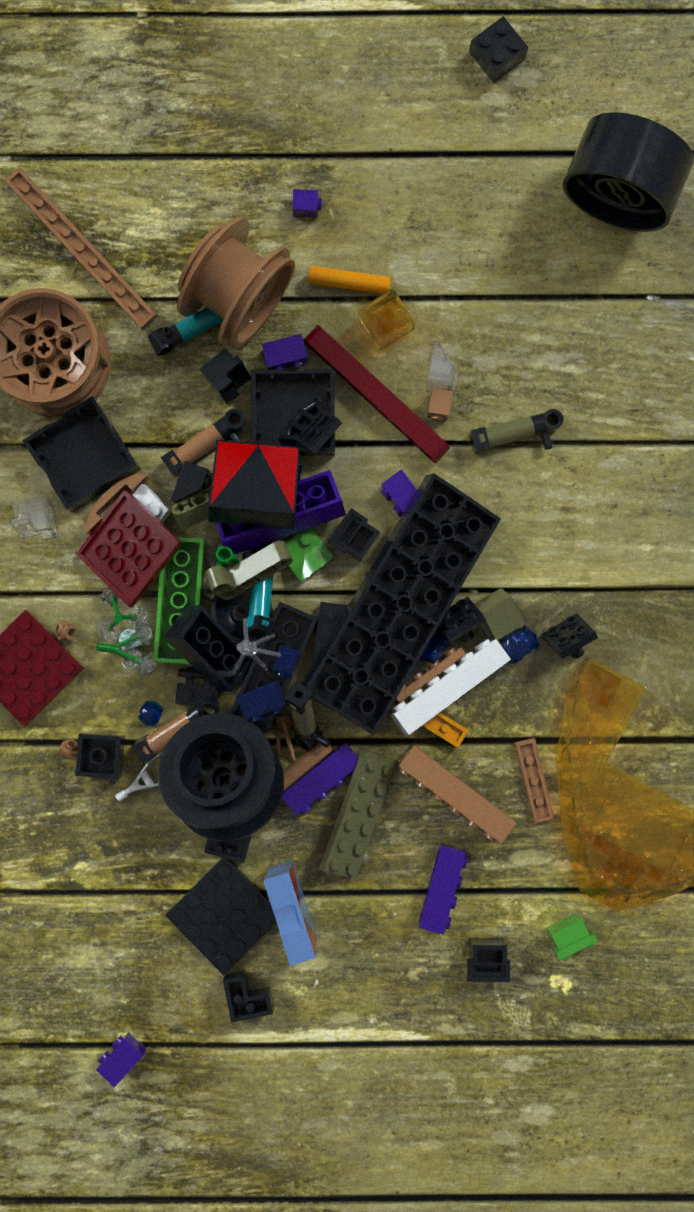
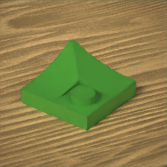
[285,528,334,582]

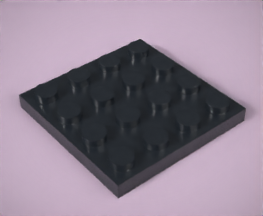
[165,857,276,976]

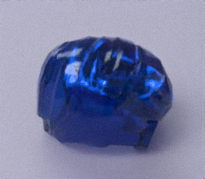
[500,626,539,664]

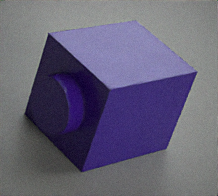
[292,189,322,218]

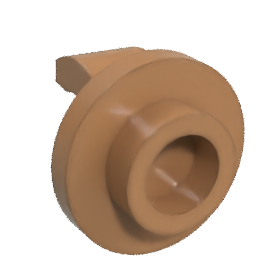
[55,620,78,641]

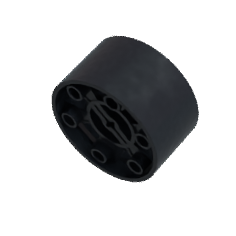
[562,112,694,232]

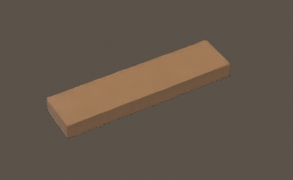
[514,738,554,824]

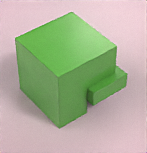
[546,913,598,961]

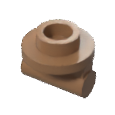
[58,739,78,761]

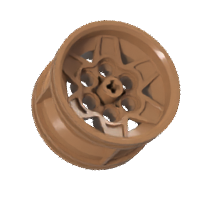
[0,288,111,417]

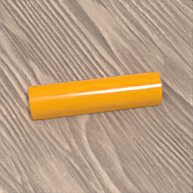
[308,266,391,295]

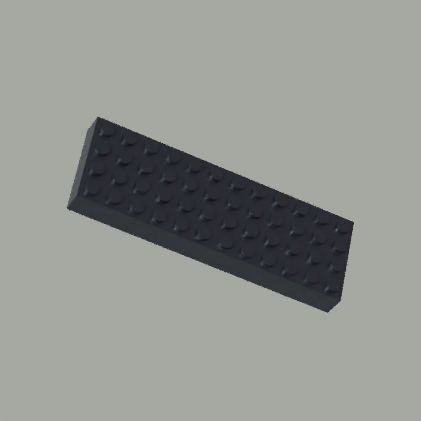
[302,473,501,735]

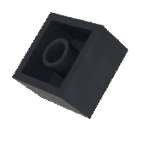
[469,16,529,83]
[75,732,125,779]

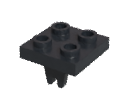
[204,835,252,863]

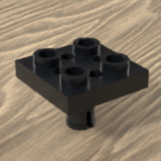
[438,597,486,642]
[542,613,598,659]

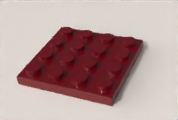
[76,490,183,607]
[0,610,84,727]

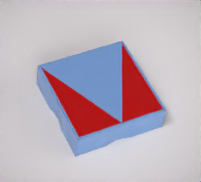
[263,859,318,966]

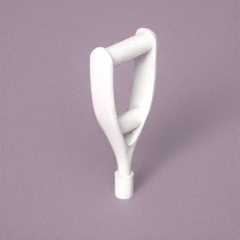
[115,750,164,802]

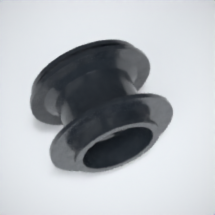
[158,713,284,841]

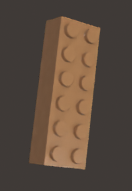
[398,743,517,844]

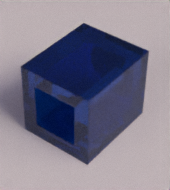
[272,645,301,678]

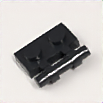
[175,667,219,707]

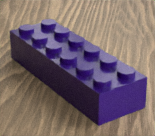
[216,470,346,555]

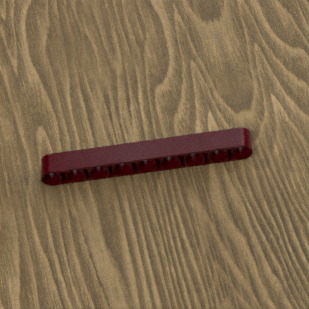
[303,325,450,463]

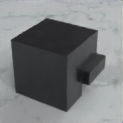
[200,348,251,405]
[327,508,380,562]
[467,938,510,982]

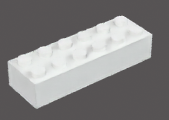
[390,639,511,735]

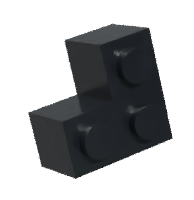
[223,970,274,1023]

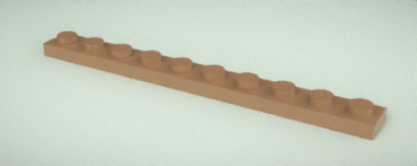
[5,167,157,330]

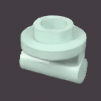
[118,629,143,652]

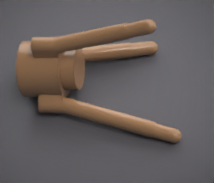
[273,714,296,761]

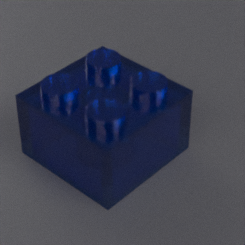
[236,681,286,723]

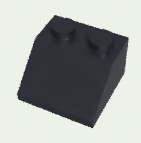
[171,461,212,504]

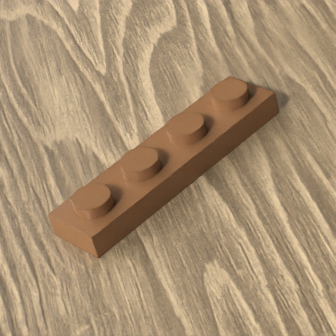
[394,648,466,705]

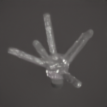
[232,618,281,674]

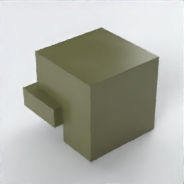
[474,588,525,641]

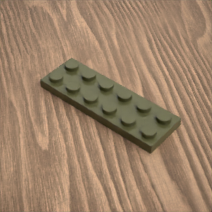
[319,749,398,879]

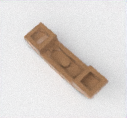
[84,473,150,535]

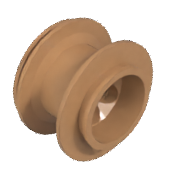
[177,217,295,348]

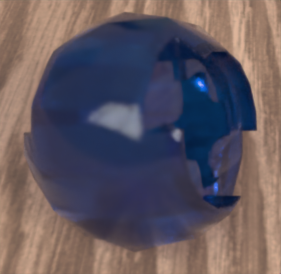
[138,700,163,726]

